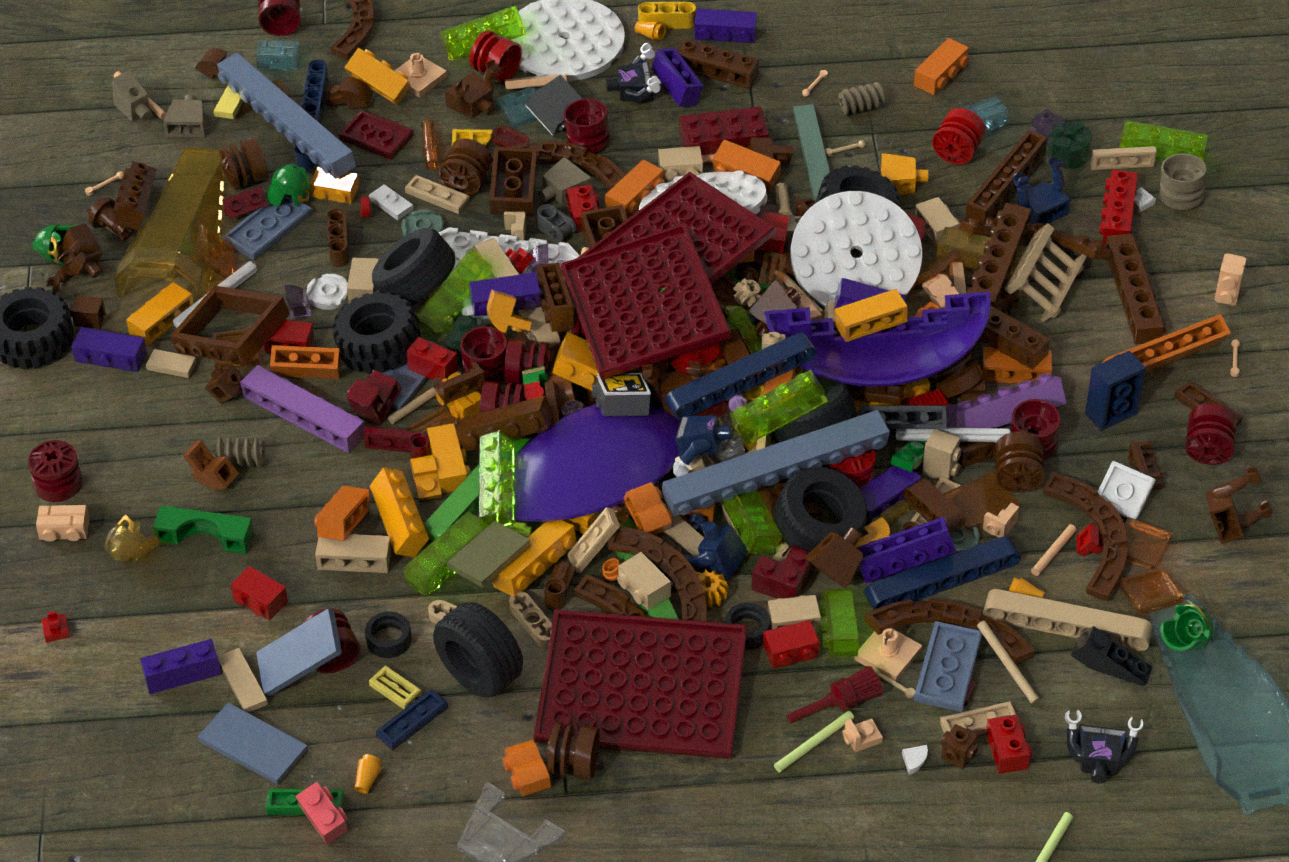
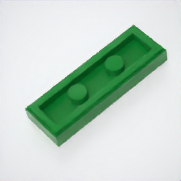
[266,789,344,815]

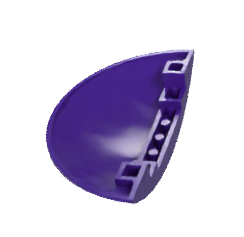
[764,291,991,387]
[480,398,681,522]

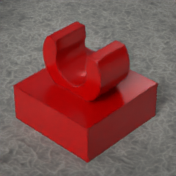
[505,247,534,274]
[1077,523,1103,557]
[41,611,70,643]

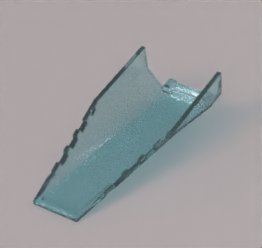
[1146,593,1289,815]

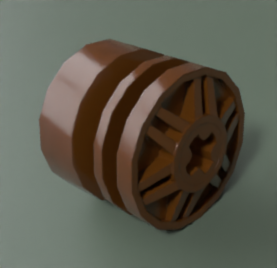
[219,137,268,189]
[439,139,492,195]
[931,351,984,398]
[995,432,1045,493]
[547,722,600,780]

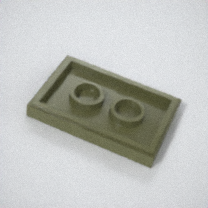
[447,521,531,588]

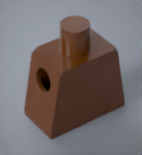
[804,527,863,588]

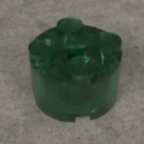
[1048,120,1092,169]

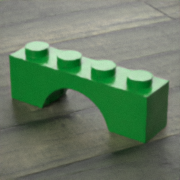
[153,505,254,554]

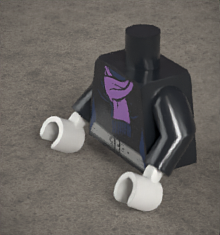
[606,43,661,103]
[1065,710,1143,784]

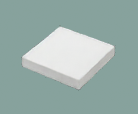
[1098,461,1156,522]

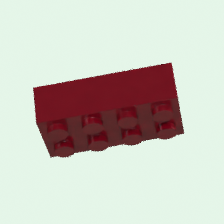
[679,107,769,155]

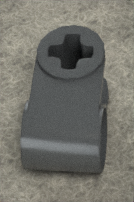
[537,204,577,243]

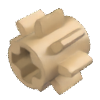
[733,278,761,307]

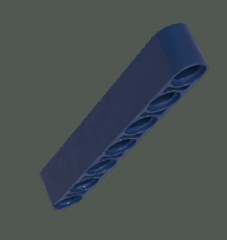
[294,59,329,171]
[665,333,817,420]
[864,536,1021,610]

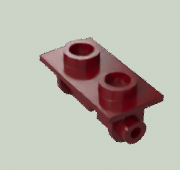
[221,186,269,219]

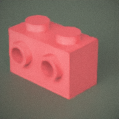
[296,782,348,845]

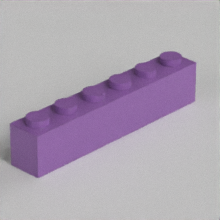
[240,365,365,453]
[956,373,1066,428]

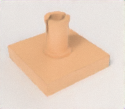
[395,53,447,98]
[855,629,922,682]

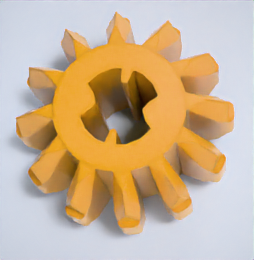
[696,568,728,610]

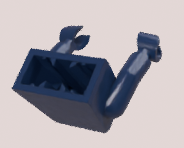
[1013,156,1070,225]
[673,514,749,581]

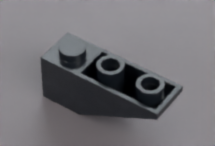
[1071,626,1152,686]

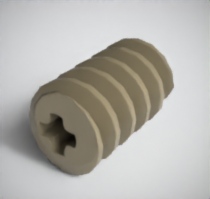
[839,82,885,115]
[216,437,266,467]

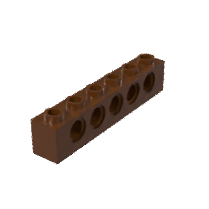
[965,130,1047,220]
[966,203,1031,308]
[1106,234,1166,345]

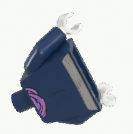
[673,416,733,477]

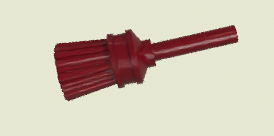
[786,666,884,724]

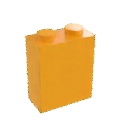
[552,332,599,391]

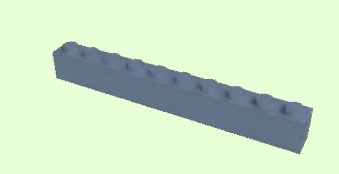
[217,53,356,179]
[662,410,890,517]

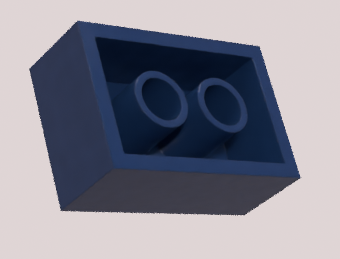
[1085,351,1146,431]

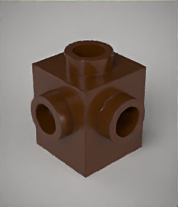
[205,364,244,403]
[940,724,978,769]

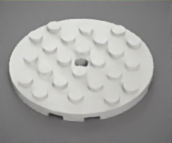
[504,0,625,82]
[639,171,767,215]
[790,191,922,308]

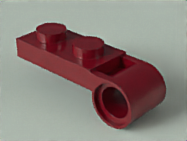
[363,426,431,459]

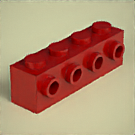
[1099,169,1137,244]

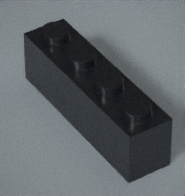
[860,404,957,429]

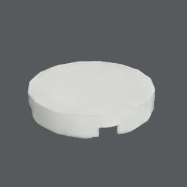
[307,274,348,310]

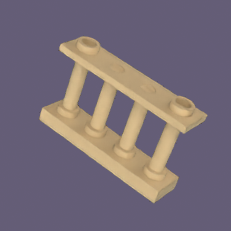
[1004,223,1087,322]

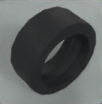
[725,602,771,650]
[365,611,412,658]

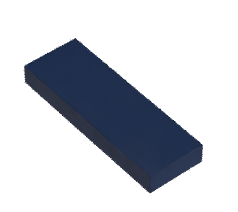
[376,689,448,751]

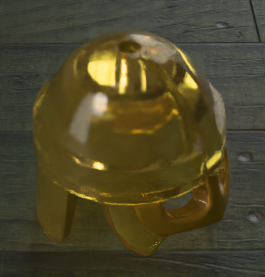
[104,515,160,563]

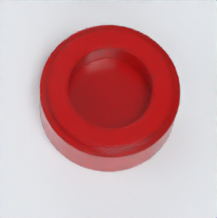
[360,197,370,218]

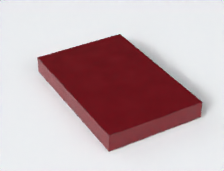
[339,110,414,160]

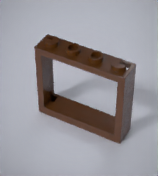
[170,286,290,365]

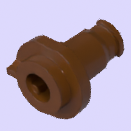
[86,197,134,241]

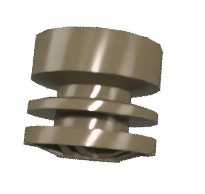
[1159,153,1207,210]

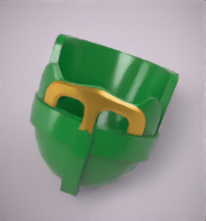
[266,164,311,207]
[32,224,75,265]
[1160,604,1213,651]

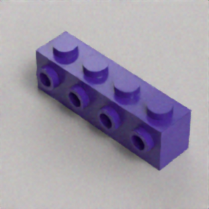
[856,517,956,583]

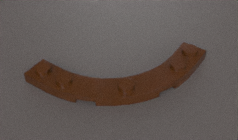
[331,0,374,60]
[489,141,626,191]
[959,217,1112,259]
[1042,472,1128,602]
[607,526,707,622]
[574,574,646,617]
[864,599,1035,664]

